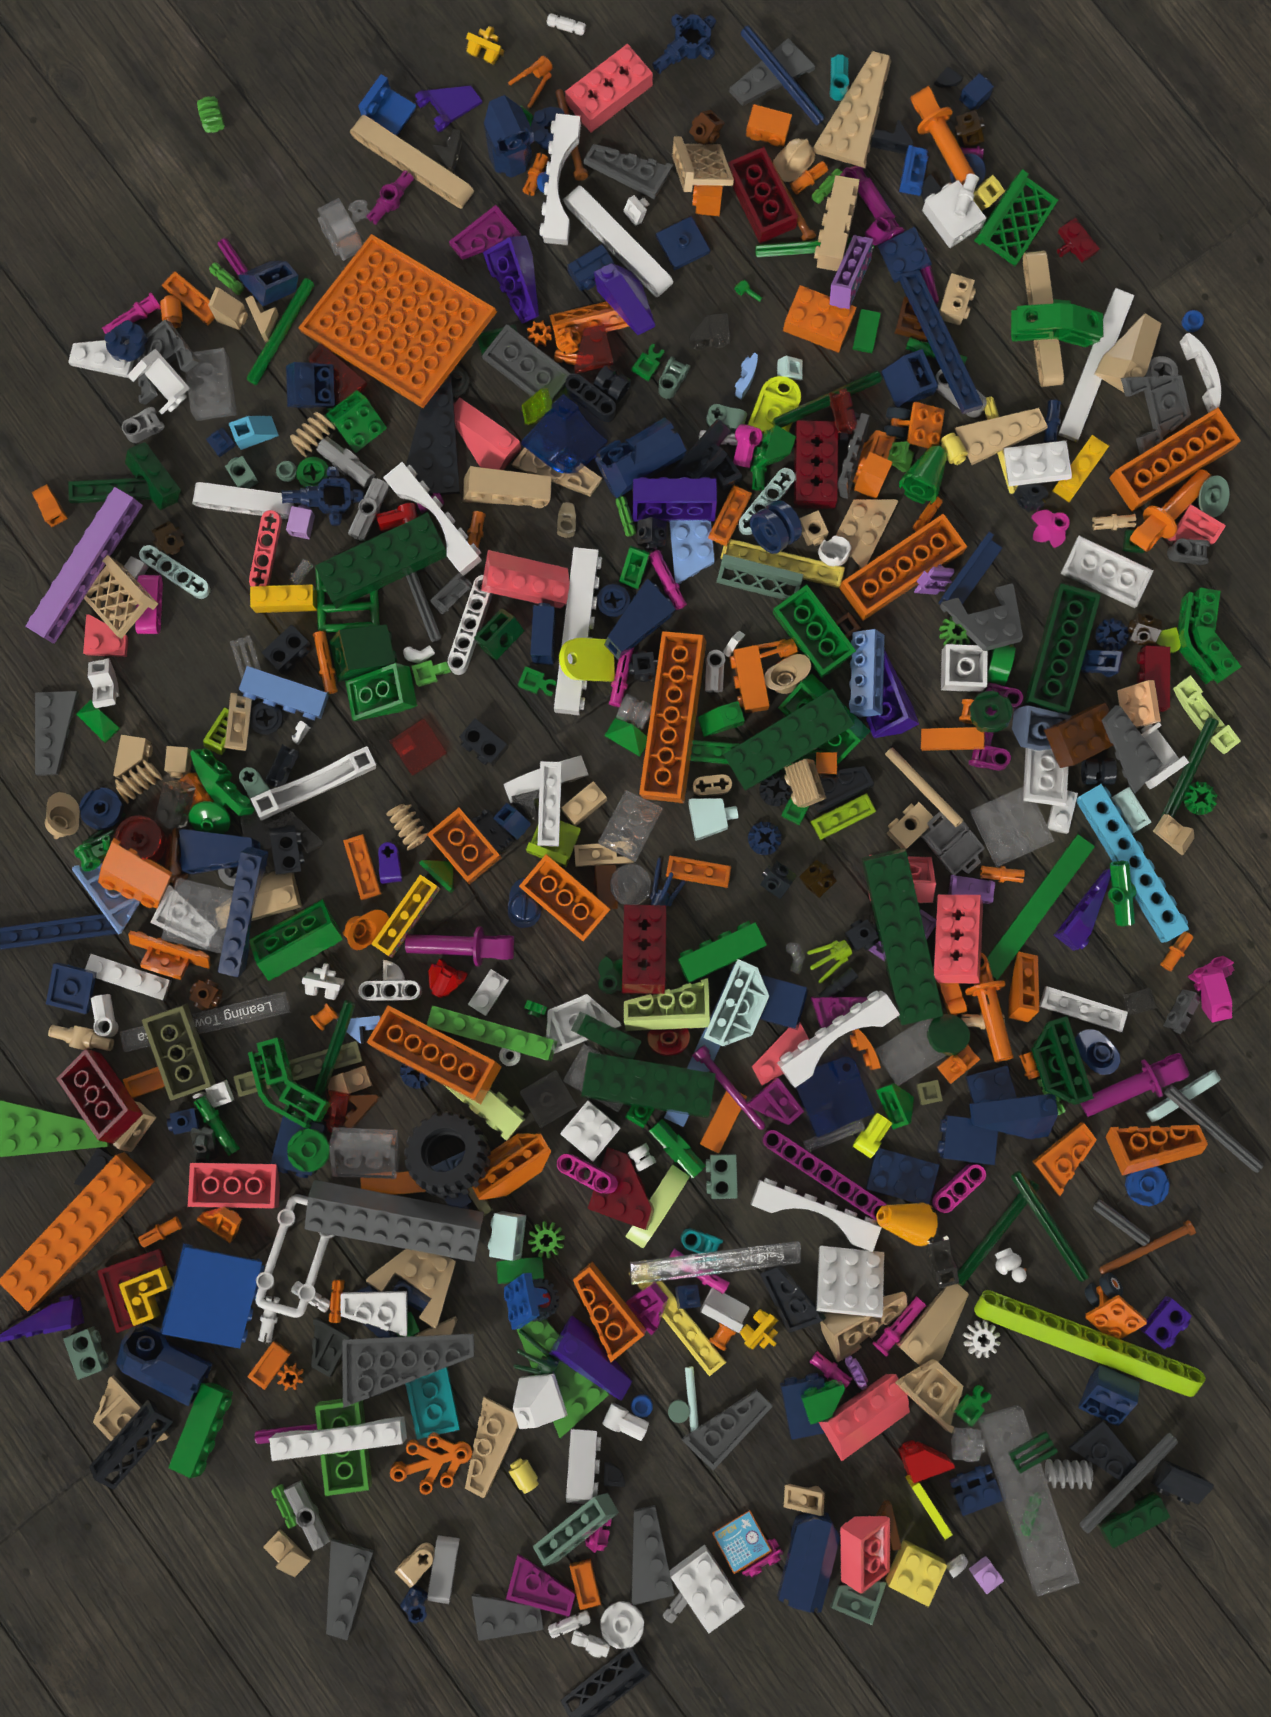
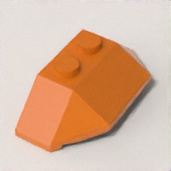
[472,1134,551,1200]

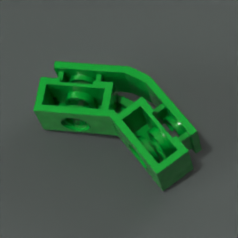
[1011,299,1103,347]
[1177,588,1241,685]
[248,1037,332,1128]

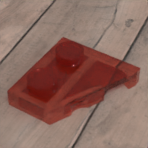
[574,324,613,373]

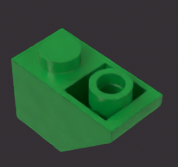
[755,425,796,468]
[800,1380,845,1425]

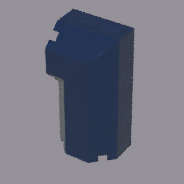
[484,95,534,178]
[595,417,686,498]
[116,1323,213,1406]
[777,1512,840,1613]

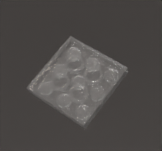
[970,786,1054,867]
[161,878,233,953]

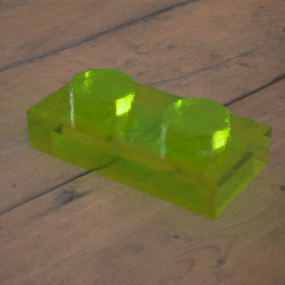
[521,388,552,425]

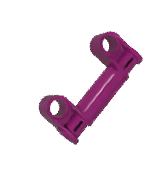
[833,166,904,245]
[968,683,1023,771]

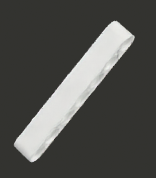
[564,186,673,297]

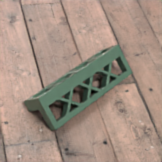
[716,554,804,600]

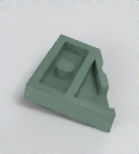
[830,1581,886,1625]

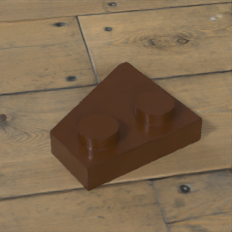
[895,297,928,342]

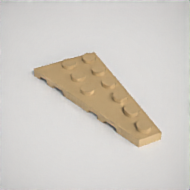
[813,51,891,168]

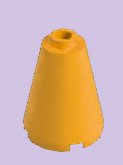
[876,1203,938,1247]

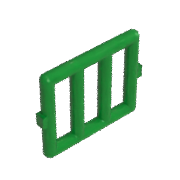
[315,567,380,633]

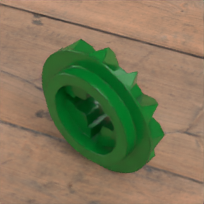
[297,457,329,487]
[1183,782,1217,815]

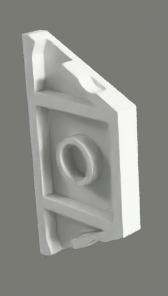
[546,994,621,1054]

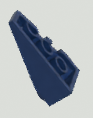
[969,1094,1058,1139]

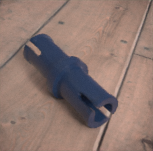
[1044,400,1061,443]

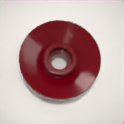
[648,1028,690,1056]

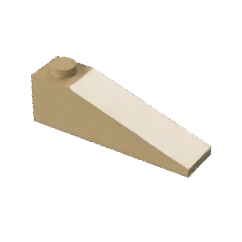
[1094,313,1161,392]
[820,1292,908,1362]

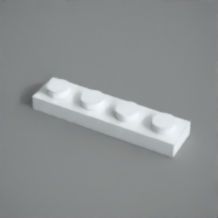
[538,761,562,847]
[85,954,172,1001]
[1039,986,1128,1032]

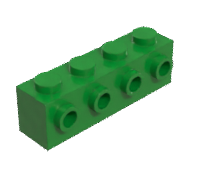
[168,1382,233,1478]

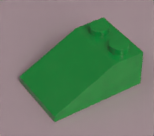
[345,663,417,721]

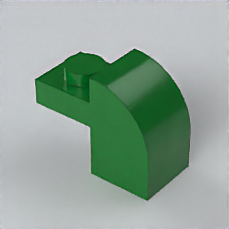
[987,643,1016,686]

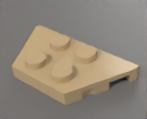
[836,500,898,569]
[895,1359,963,1433]
[93,1375,170,1446]

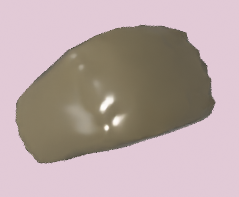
[557,502,576,538]

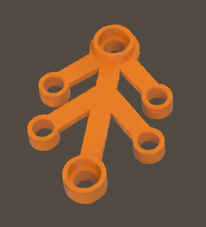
[390,1433,472,1495]

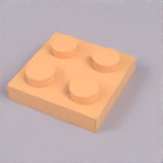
[1117,680,1161,728]

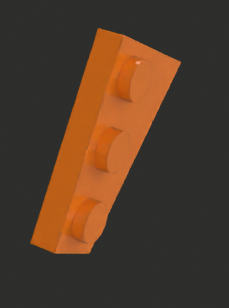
[1032,1122,1097,1196]

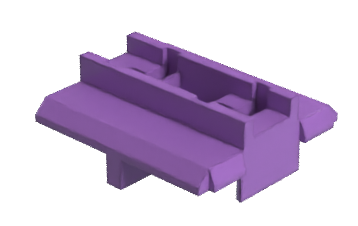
[914,564,954,595]

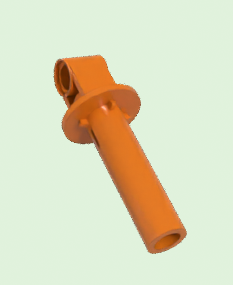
[910,86,975,186]
[1130,469,1211,552]
[965,953,1014,1062]

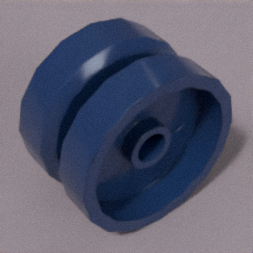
[750,499,802,554]

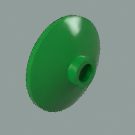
[189,801,231,834]

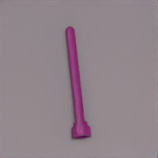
[692,1045,765,1130]

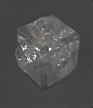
[951,1428,985,1462]

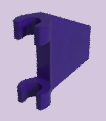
[415,86,482,132]

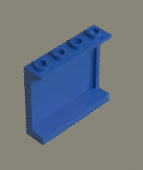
[161,1244,264,1348]

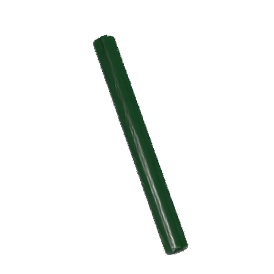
[773,371,882,428]
[1158,717,1219,823]
[313,1000,355,1098]
[1011,1171,1090,1282]
[953,1180,1039,1286]

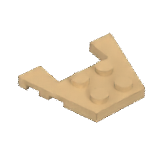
[366,1249,456,1329]

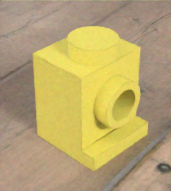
[973,175,1005,211]

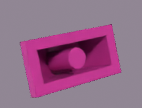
[1201,970,1232,1023]

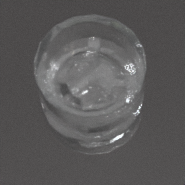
[616,693,652,730]

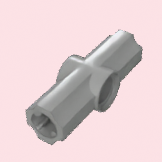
[316,436,375,488]
[348,478,390,541]
[284,1480,331,1551]

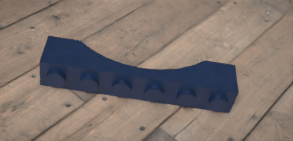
[218,846,269,977]

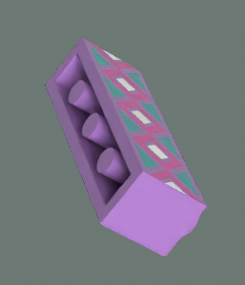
[830,235,873,309]

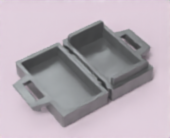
[921,809,985,875]

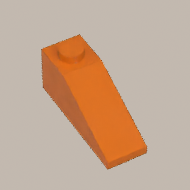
[1008,951,1039,1022]

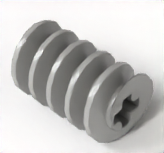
[1045,1459,1093,1489]

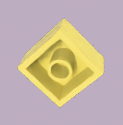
[885,1539,947,1607]

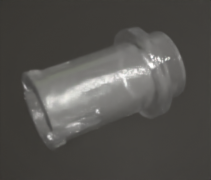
[289,559,314,585]

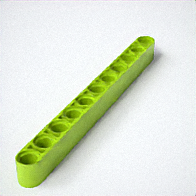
[974,1290,1206,1397]

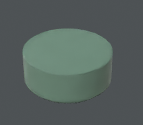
[668,1400,690,1423]

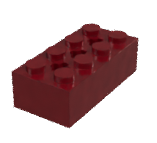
[728,147,798,243]
[794,421,838,509]
[622,905,666,994]
[56,1049,143,1144]

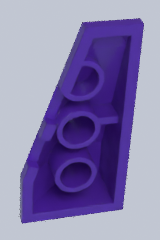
[866,650,919,738]

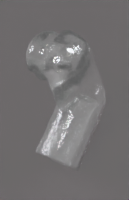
[786,942,805,974]

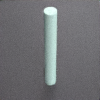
[685,1367,699,1432]

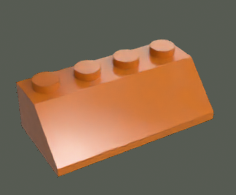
[519,854,611,941]

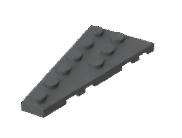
[342,1333,475,1408]

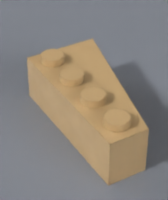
[814,175,859,271]

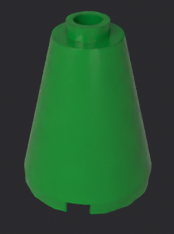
[899,446,947,504]

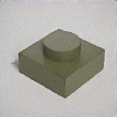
[916,1080,943,1105]

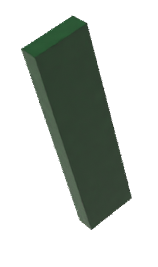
[68,478,151,503]

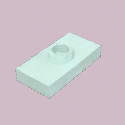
[1110,787,1151,833]

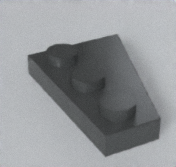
[472,1593,544,1641]

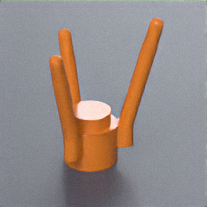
[508,56,553,108]
[749,638,798,673]

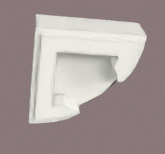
[723,631,745,657]
[292,721,310,745]
[383,960,405,981]
[947,1554,968,1578]

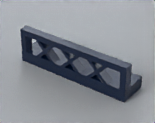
[938,532,1002,605]

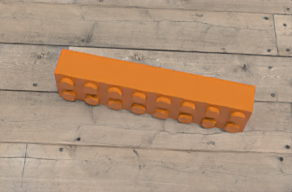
[639,631,706,803]
[0,1152,155,1311]

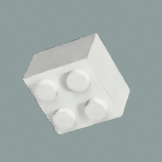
[941,644,988,692]
[560,1100,621,1161]

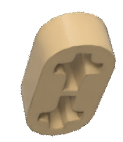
[692,774,732,797]

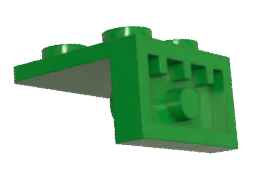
[325,390,386,453]

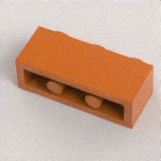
[853,452,893,500]
[730,645,769,714]

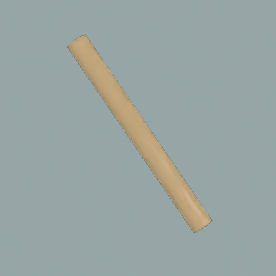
[885,747,963,827]

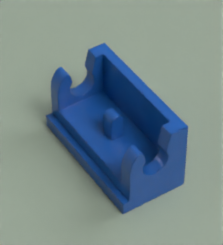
[899,145,928,196]

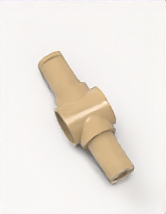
[48,1025,114,1051]

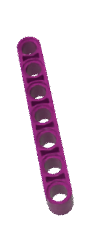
[762,1130,887,1221]

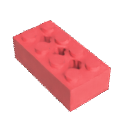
[565,44,653,133]
[934,895,983,984]

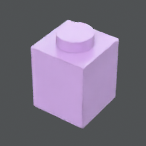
[286,505,315,539]
[969,1556,1004,1594]

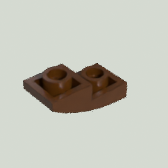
[594,864,618,909]

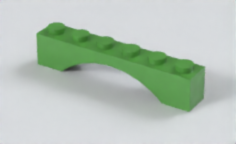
[427,1006,558,1061]

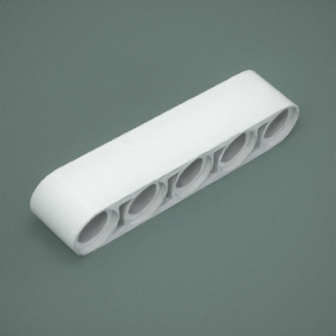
[192,482,294,519]
[448,575,493,675]

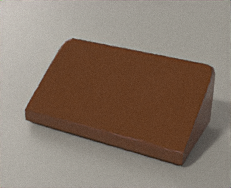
[165,828,181,875]

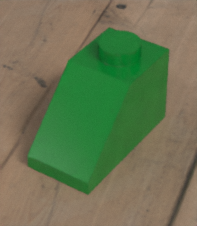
[698,701,745,737]

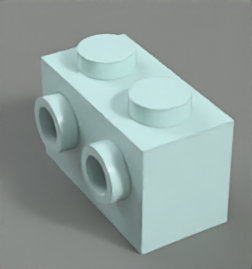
[488,1211,526,1261]

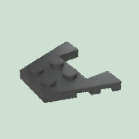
[138,320,199,405]
[1121,375,1191,455]
[940,583,1023,651]

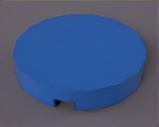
[1125,1166,1169,1206]

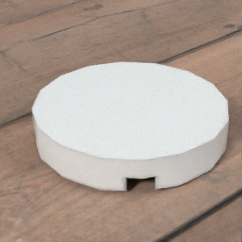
[600,1601,644,1649]

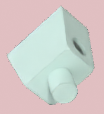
[688,798,738,841]

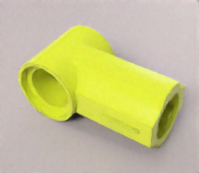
[853,1113,892,1158]

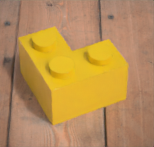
[119,1265,173,1326]

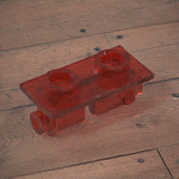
[829,388,857,434]
[323,1089,350,1132]

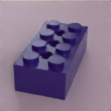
[633,477,717,521]

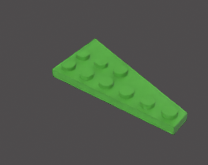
[0,1100,110,1157]
[517,1319,609,1438]

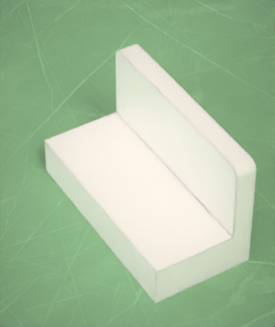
[700,1288,749,1333]

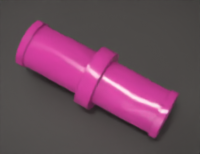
[809,1351,852,1389]

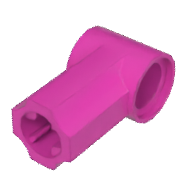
[733,424,762,468]

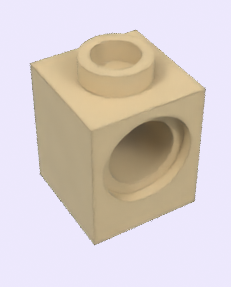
[800,510,829,546]
[164,746,192,778]

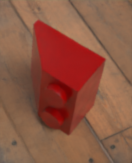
[898,1440,955,1483]

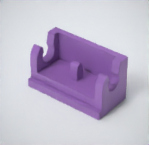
[948,875,995,904]

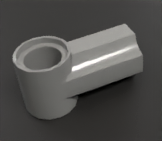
[705,650,725,693]

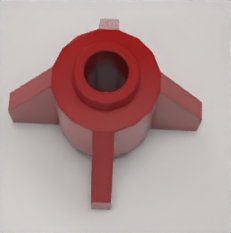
[428,958,467,998]

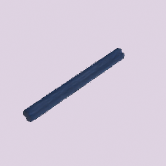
[741,25,825,125]

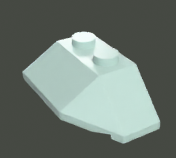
[703,959,769,1046]

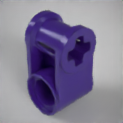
[378,842,402,884]

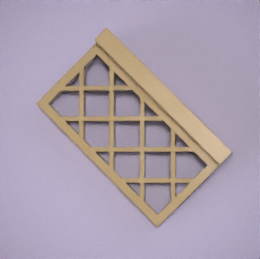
[672,137,734,192]
[84,555,158,639]

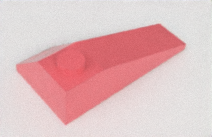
[454,398,521,470]

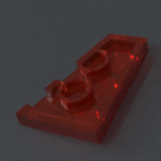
[308,343,368,406]

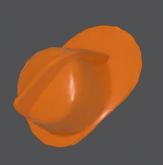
[342,910,389,950]

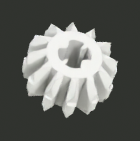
[963,1320,1000,1358]

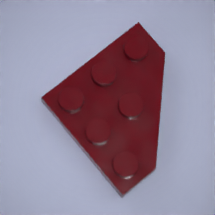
[587,1147,654,1230]
[97,1248,166,1333]

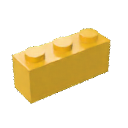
[1052,435,1109,502]
[250,585,317,613]

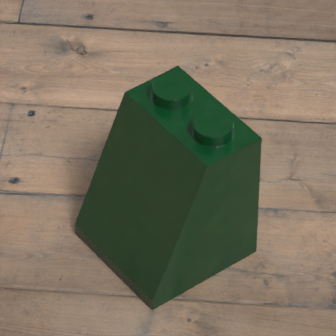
[329,624,397,682]

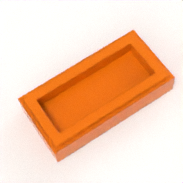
[123,1067,165,1099]
[247,1340,291,1390]
[570,1559,601,1610]

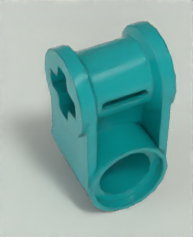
[681,1228,723,1261]

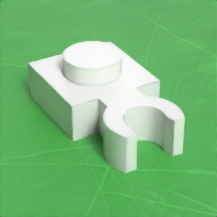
[193,1080,234,1109]
[571,1630,610,1658]

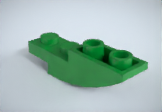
[190,749,255,816]

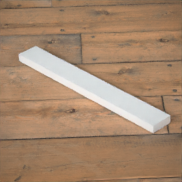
[1058,288,1134,442]

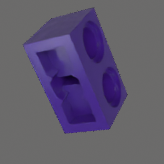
[1139,1296,1192,1349]

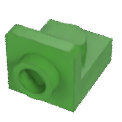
[888,441,914,472]

